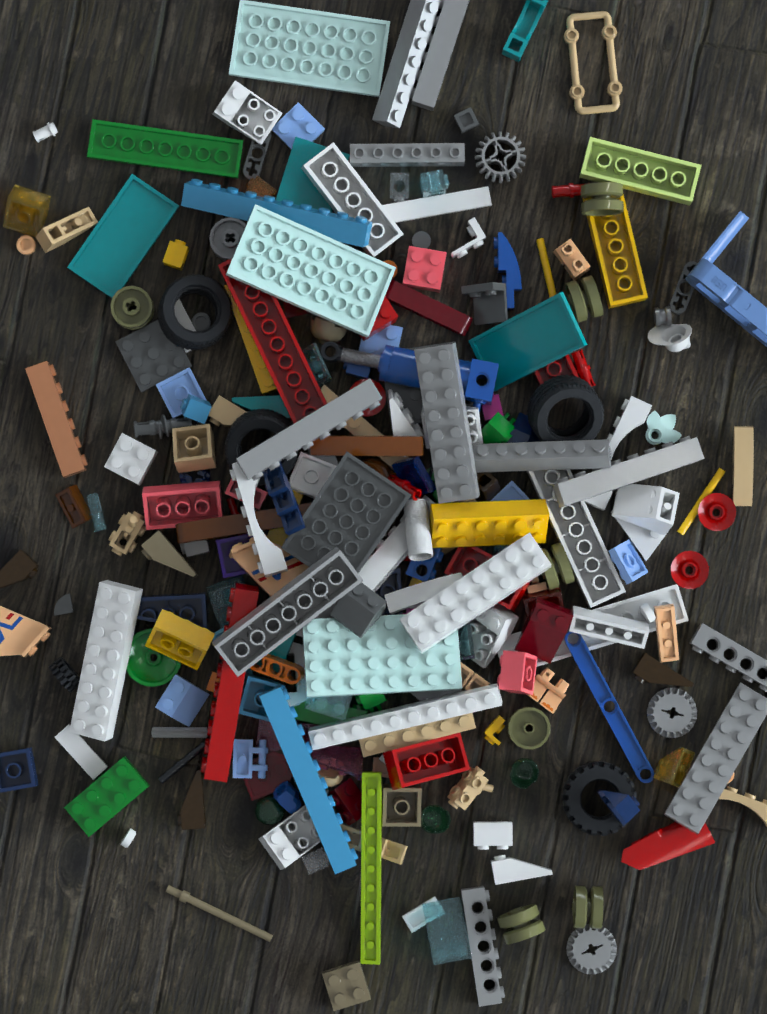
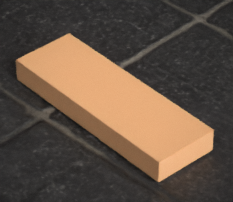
[654,604,679,663]

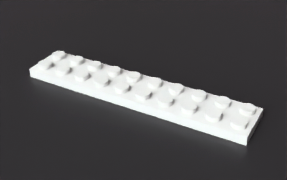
[497,584,689,667]

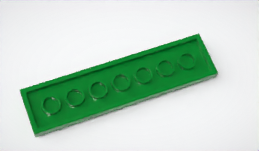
[87,119,244,179]

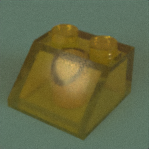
[3,185,51,237]

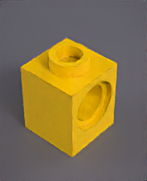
[163,239,189,271]

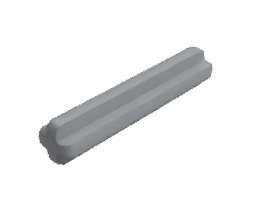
[151,727,208,738]

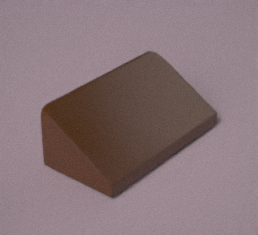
[56,485,93,529]

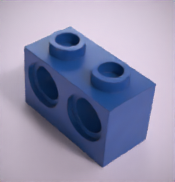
[406,548,444,582]

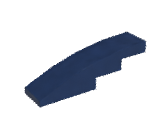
[262,462,306,536]

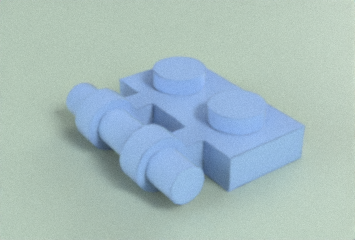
[233,739,268,779]

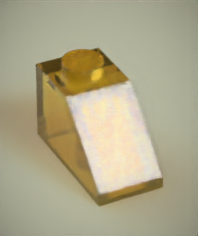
[653,747,695,788]

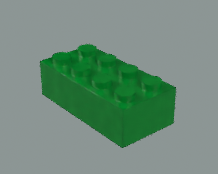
[64,756,150,837]

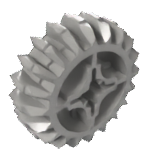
[475,131,526,183]

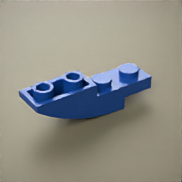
[494,232,522,311]

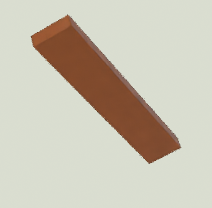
[310,436,424,456]

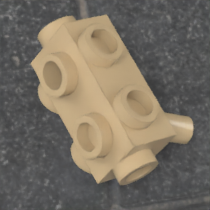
[108,511,146,556]
[447,766,494,810]

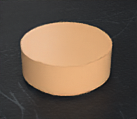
[16,235,36,255]

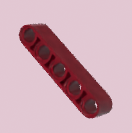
[385,280,473,337]

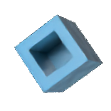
[180,394,212,424]

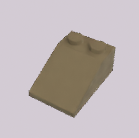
[141,530,199,578]

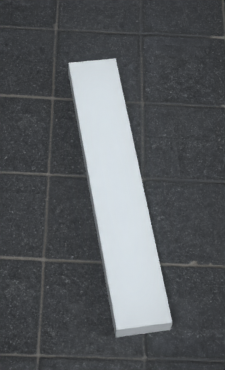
[382,186,492,223]

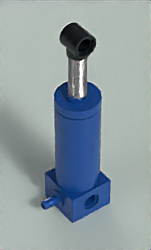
[321,342,499,413]

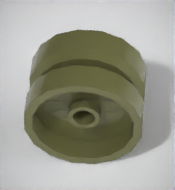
[580,182,624,216]
[565,275,604,323]
[110,286,155,331]
[541,542,575,591]
[507,707,550,749]
[572,885,603,929]
[497,904,546,944]

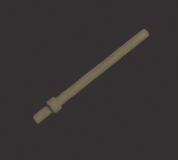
[166,885,273,942]

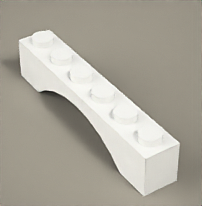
[584,396,652,511]
[229,462,288,578]

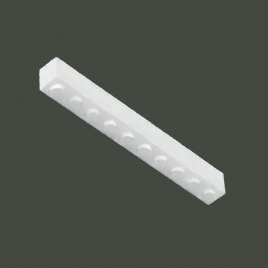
[308,683,502,750]

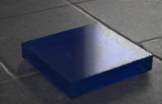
[392,456,436,495]

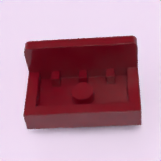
[328,778,362,826]

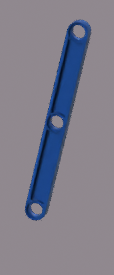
[564,631,654,783]

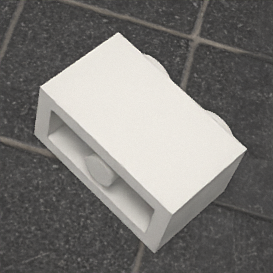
[473,821,513,850]

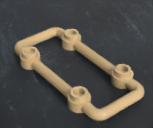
[564,11,623,115]

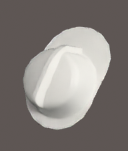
[647,324,692,352]

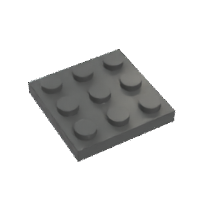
[115,320,193,393]

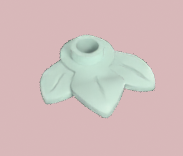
[645,411,681,445]

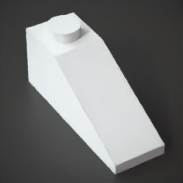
[490,855,553,885]

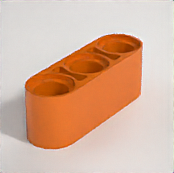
[250,654,305,684]

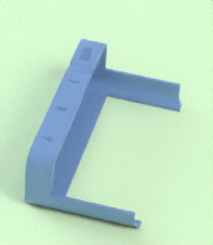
[685,211,767,347]

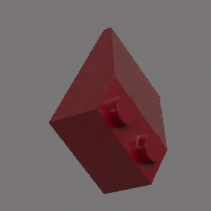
[514,597,573,663]

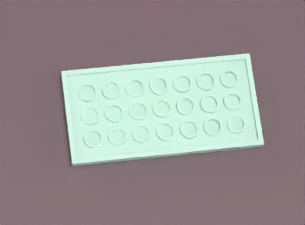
[229,0,390,97]
[225,204,396,338]
[302,614,462,698]

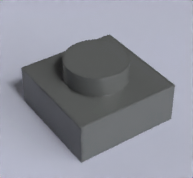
[454,107,479,133]

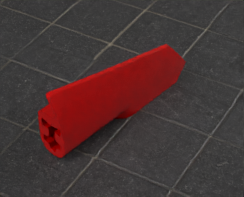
[621,822,715,870]

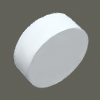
[639,603,656,623]
[120,828,136,848]

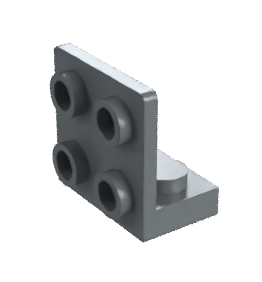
[461,282,508,325]

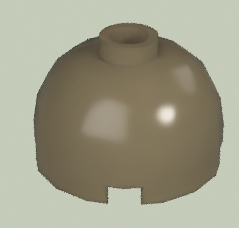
[310,314,347,344]

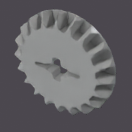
[647,688,697,738]
[566,924,617,975]

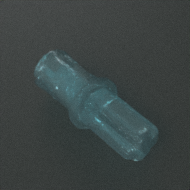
[87,493,107,532]

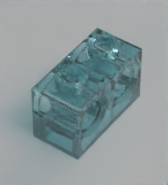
[419,170,449,198]

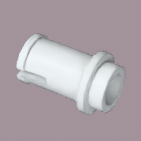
[32,122,58,143]

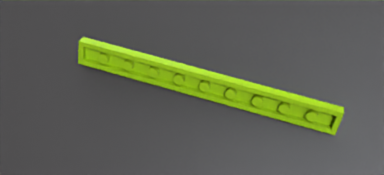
[360,772,382,965]

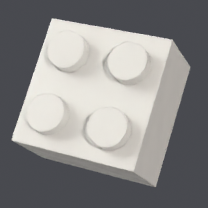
[104,433,158,486]

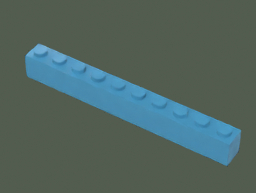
[181,179,372,247]
[259,685,358,874]

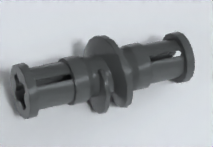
[133,414,192,439]

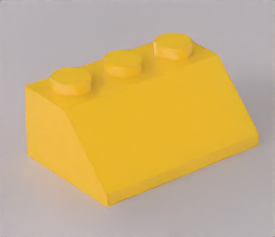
[145,609,215,670]

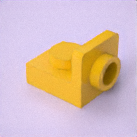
[484,715,505,746]

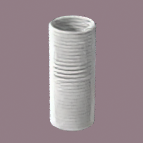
[404,498,433,561]

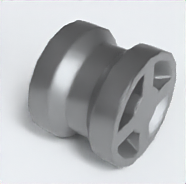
[654,306,672,327]

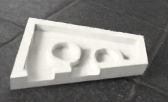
[611,510,668,562]

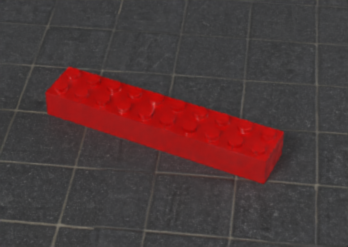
[218,259,327,424]
[201,583,259,782]

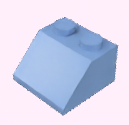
[155,674,210,727]

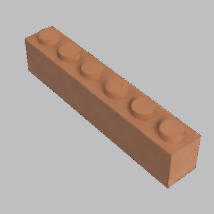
[25,361,88,478]

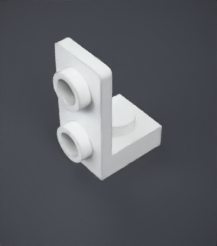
[451,217,486,259]

